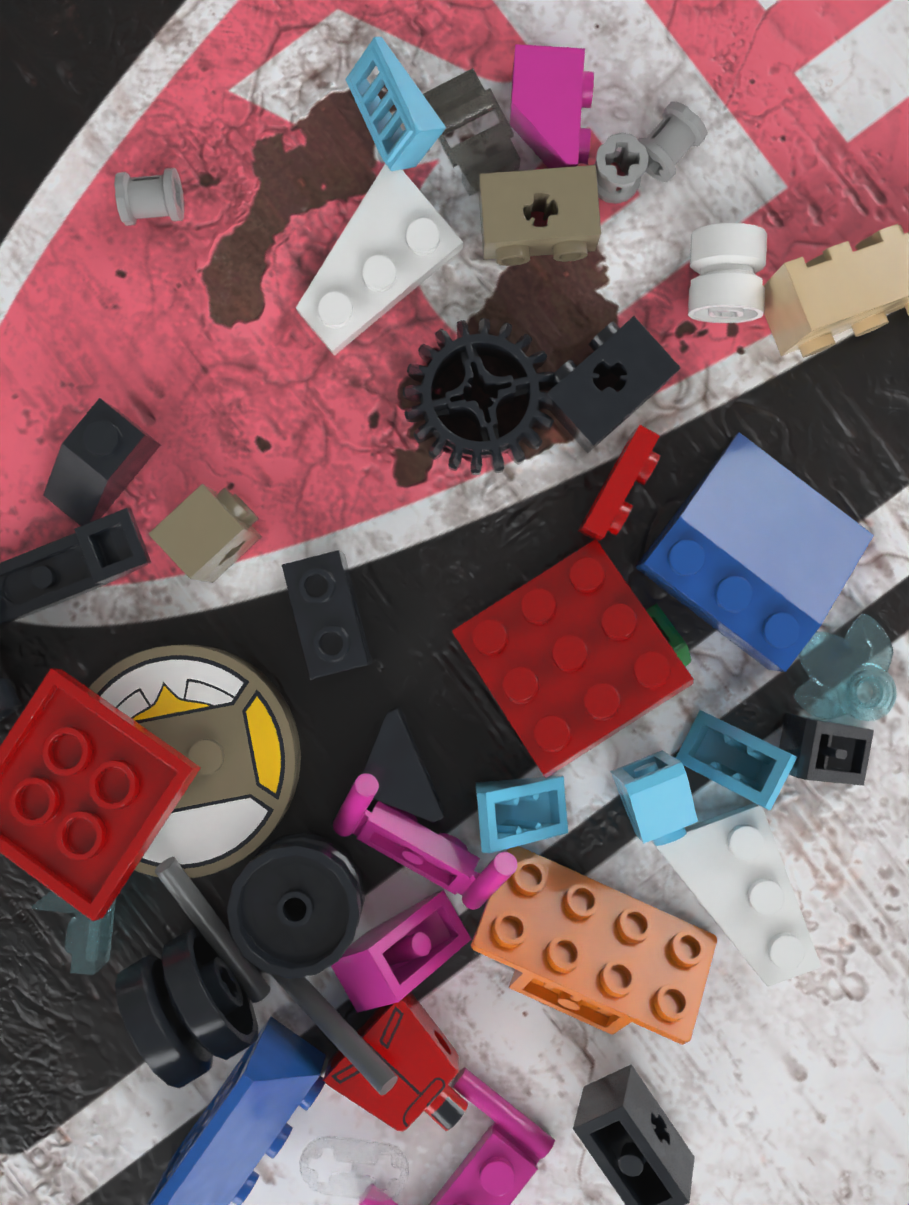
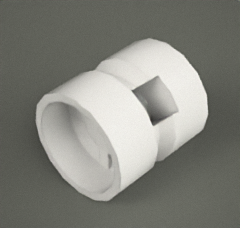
[688,223,767,323]

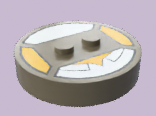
[89,645,301,878]

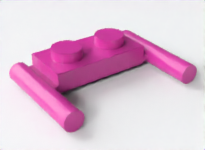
[333,774,517,910]
[358,1067,555,1205]

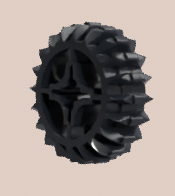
[403,318,554,475]

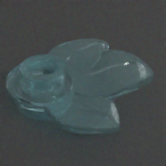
[793,614,897,721]

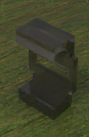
[423,68,521,196]

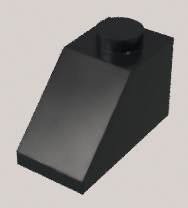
[43,398,161,526]

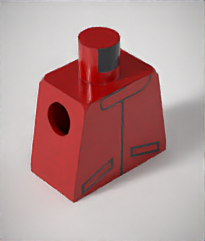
[323,992,468,1132]

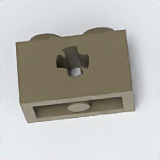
[478,165,601,266]
[148,484,262,583]

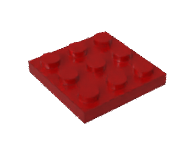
[452,539,694,778]
[0,668,201,922]

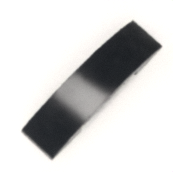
[0,508,151,626]

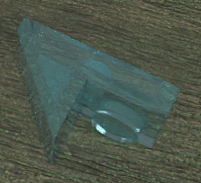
[32,891,116,975]

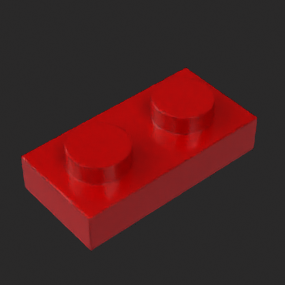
[578,425,661,541]

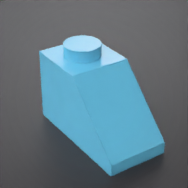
[610,750,698,846]

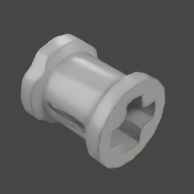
[638,102,708,182]
[594,133,649,204]
[114,168,184,226]

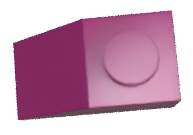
[331,890,472,1013]

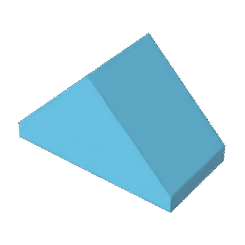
[676,710,797,810]
[476,776,568,853]

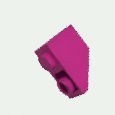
[509,44,594,168]

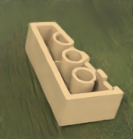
[764,224,909,358]

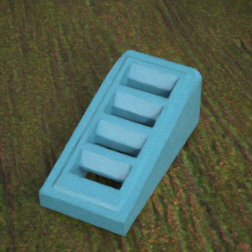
[345,37,446,171]

